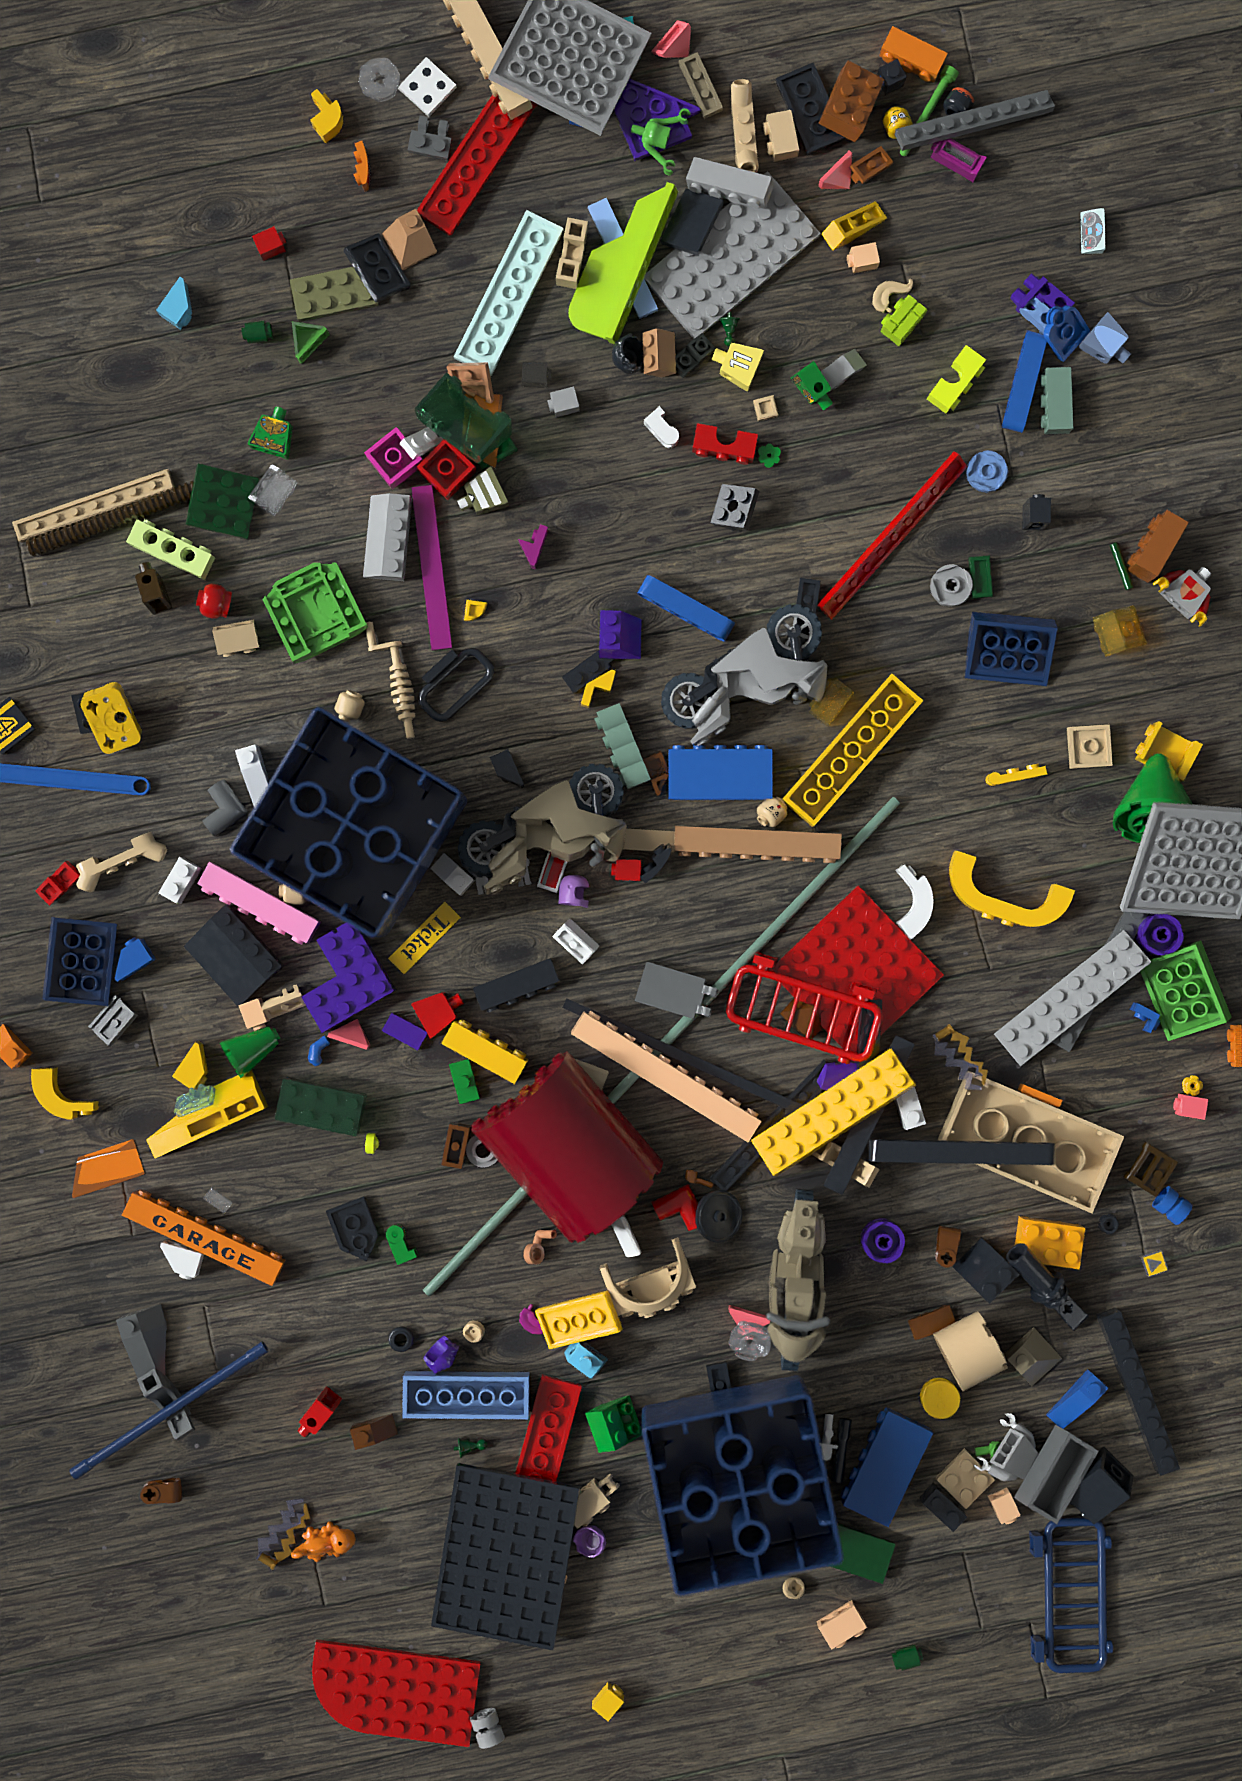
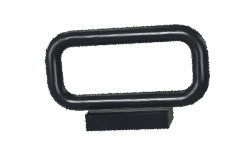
[418,648,494,722]

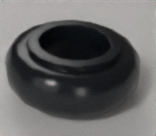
[388,1326,414,1352]

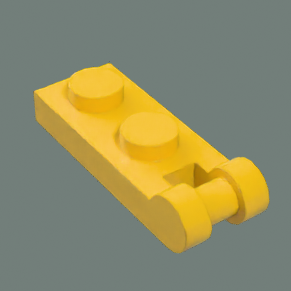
[986,764,1047,786]

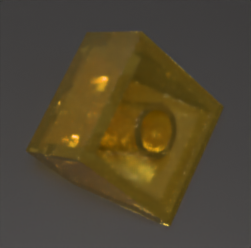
[1093,605,1147,657]

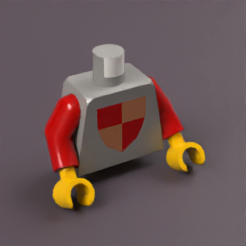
[1153,567,1211,627]

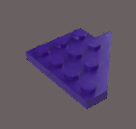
[614,79,700,161]

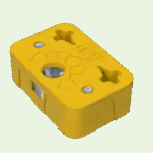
[80,682,142,754]

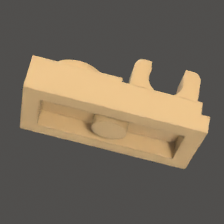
[261,985,306,1019]

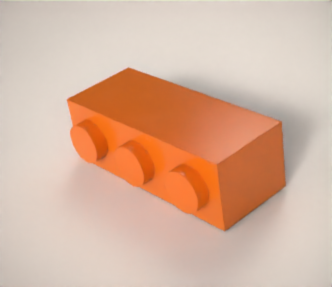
[879,26,948,83]

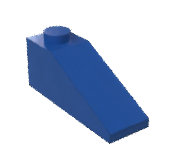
[1046,1369,1108,1429]

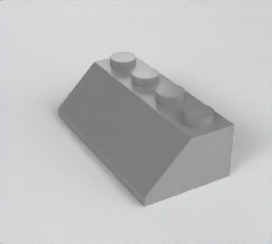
[363,493,412,582]

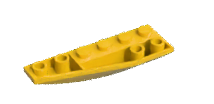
[147,1070,268,1158]

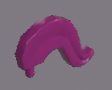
[519,1304,543,1334]

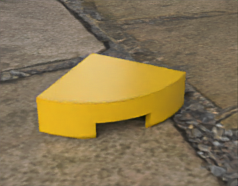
[464,600,487,621]

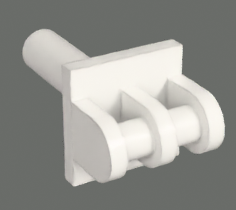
[821,1414,838,1460]

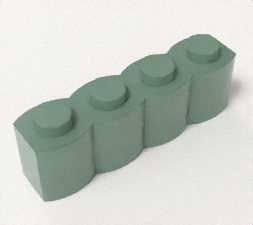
[594,703,651,790]

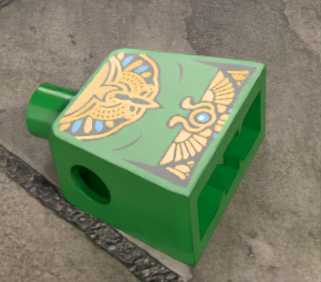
[791,361,833,410]
[248,407,292,460]

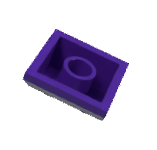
[599,610,641,659]

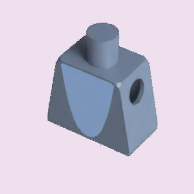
[1078,312,1131,364]

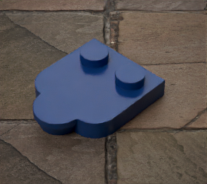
[1044,305,1091,361]

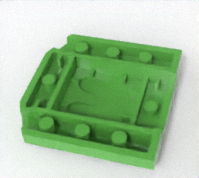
[263,563,368,664]

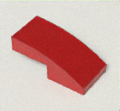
[35,861,80,906]

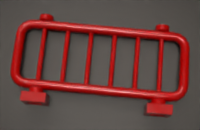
[726,952,883,1064]

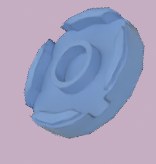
[966,450,1008,493]

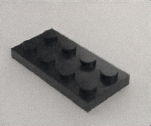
[775,62,846,156]

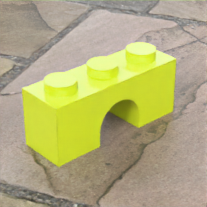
[927,345,986,413]

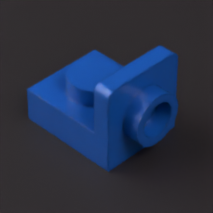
[1130,1002,1160,1033]

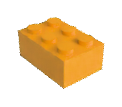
[1015,1216,1085,1269]

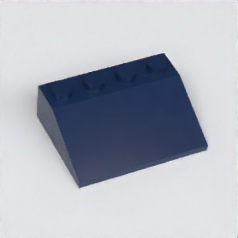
[965,612,1057,686]
[42,917,117,1006]

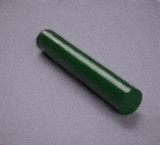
[1110,542,1134,590]

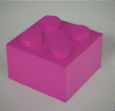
[364,427,423,490]

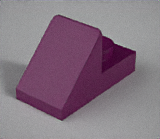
[518,524,548,569]

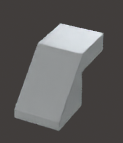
[821,349,866,392]

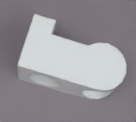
[644,406,679,448]

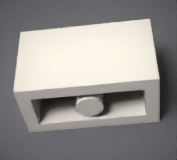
[159,857,202,904]
[894,1087,926,1130]

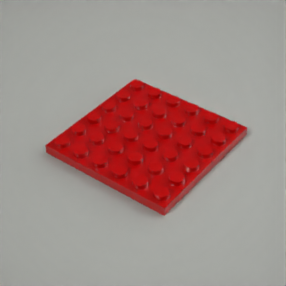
[769,886,943,1053]

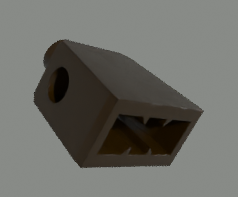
[135,562,172,615]

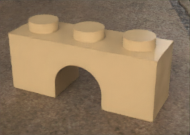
[556,218,588,289]

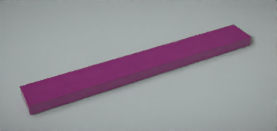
[412,485,452,651]

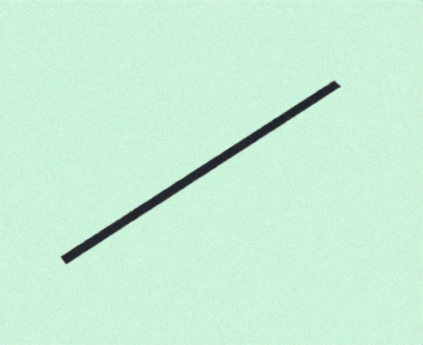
[562,999,804,1112]

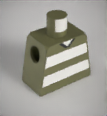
[457,467,509,515]

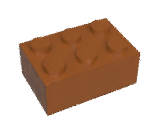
[819,60,884,142]
[1127,510,1189,583]

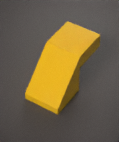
[581,670,616,708]

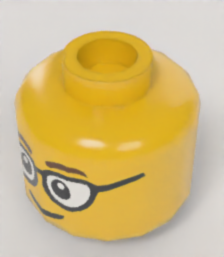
[883,106,913,139]

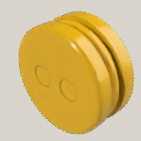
[920,1377,960,1419]

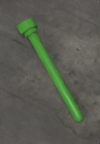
[900,65,959,156]

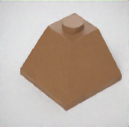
[382,209,437,271]

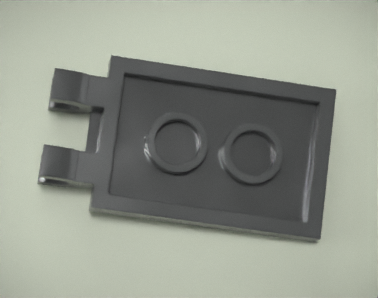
[635,962,719,1019]

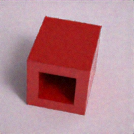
[252,226,286,261]
[611,859,641,881]

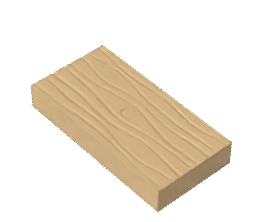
[938,1070,1124,1213]

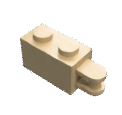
[574,1474,620,1529]

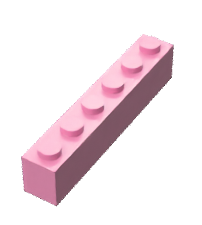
[197,862,321,945]

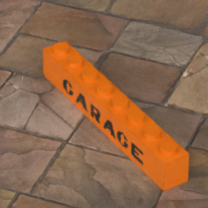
[122,1189,286,1286]

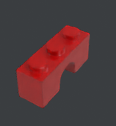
[692,423,758,465]

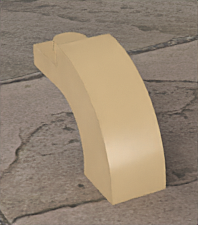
[812,1141,879,1187]

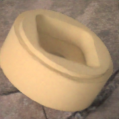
[463,1320,485,1343]
[783,1577,805,1599]

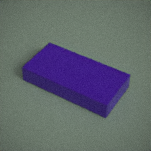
[382,1013,427,1050]

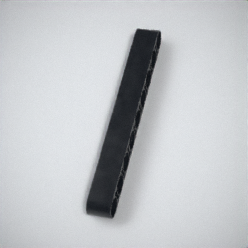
[869,1139,1055,1165]

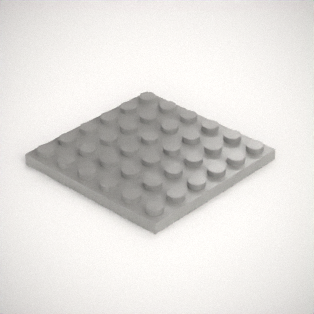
[488,0,652,136]
[1120,802,1242,919]

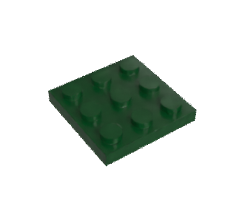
[185,463,259,540]

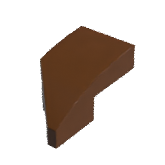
[642,751,668,796]

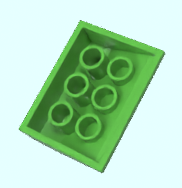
[1140,940,1231,1041]

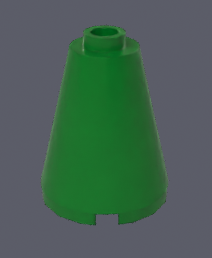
[220,1026,280,1079]

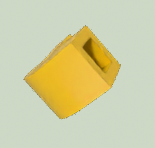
[310,89,343,143]

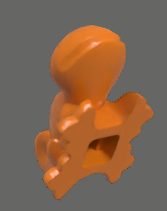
[291,1521,356,1562]

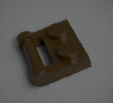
[1123,1142,1178,1197]

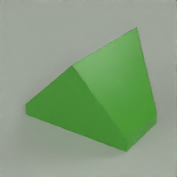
[292,321,330,364]

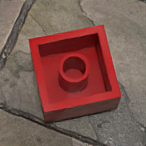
[417,437,477,500]

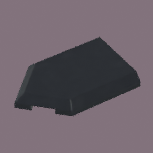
[326,1196,379,1262]

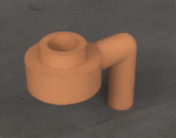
[524,1230,557,1264]

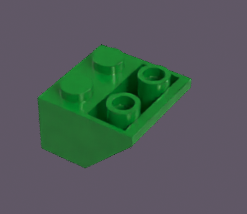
[585,1395,643,1453]

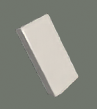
[552,919,599,965]
[611,1215,641,1257]

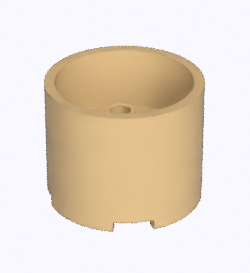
[933,1311,1008,1391]

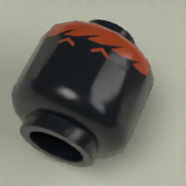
[943,87,974,116]

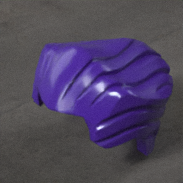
[423,1336,459,1374]

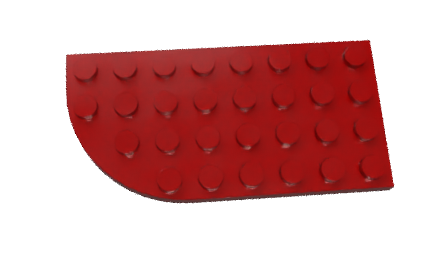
[312,1639,481,1747]

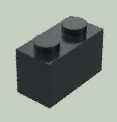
[1022,494,1051,530]
[919,1483,967,1532]

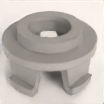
[466,1135,497,1167]

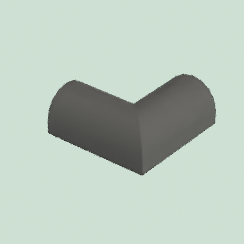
[202,779,249,837]

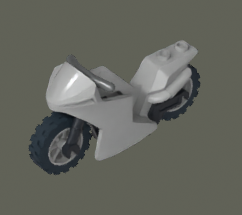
[661,604,828,746]

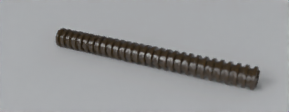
[26,480,194,557]

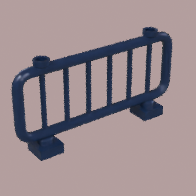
[1029,1518,1113,1673]

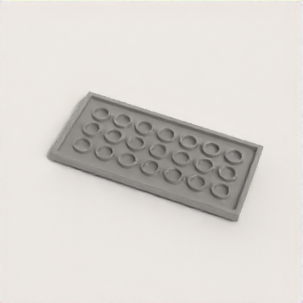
[644,172,821,339]

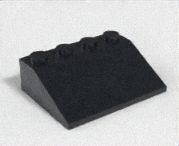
[183,905,285,1008]

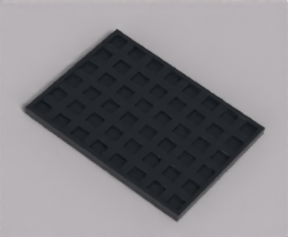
[431,1463,580,1651]

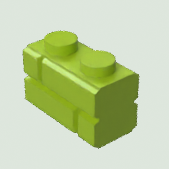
[881,295,927,346]

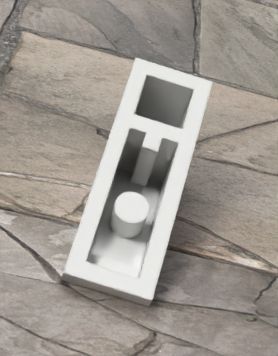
[235,745,269,808]

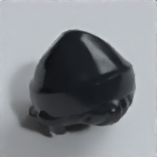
[612,333,644,374]

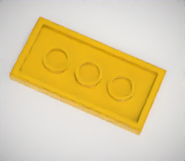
[535,1290,623,1349]

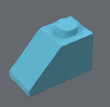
[156,277,192,330]

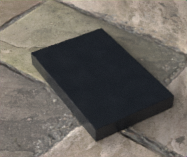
[660,188,724,256]
[343,233,411,303]

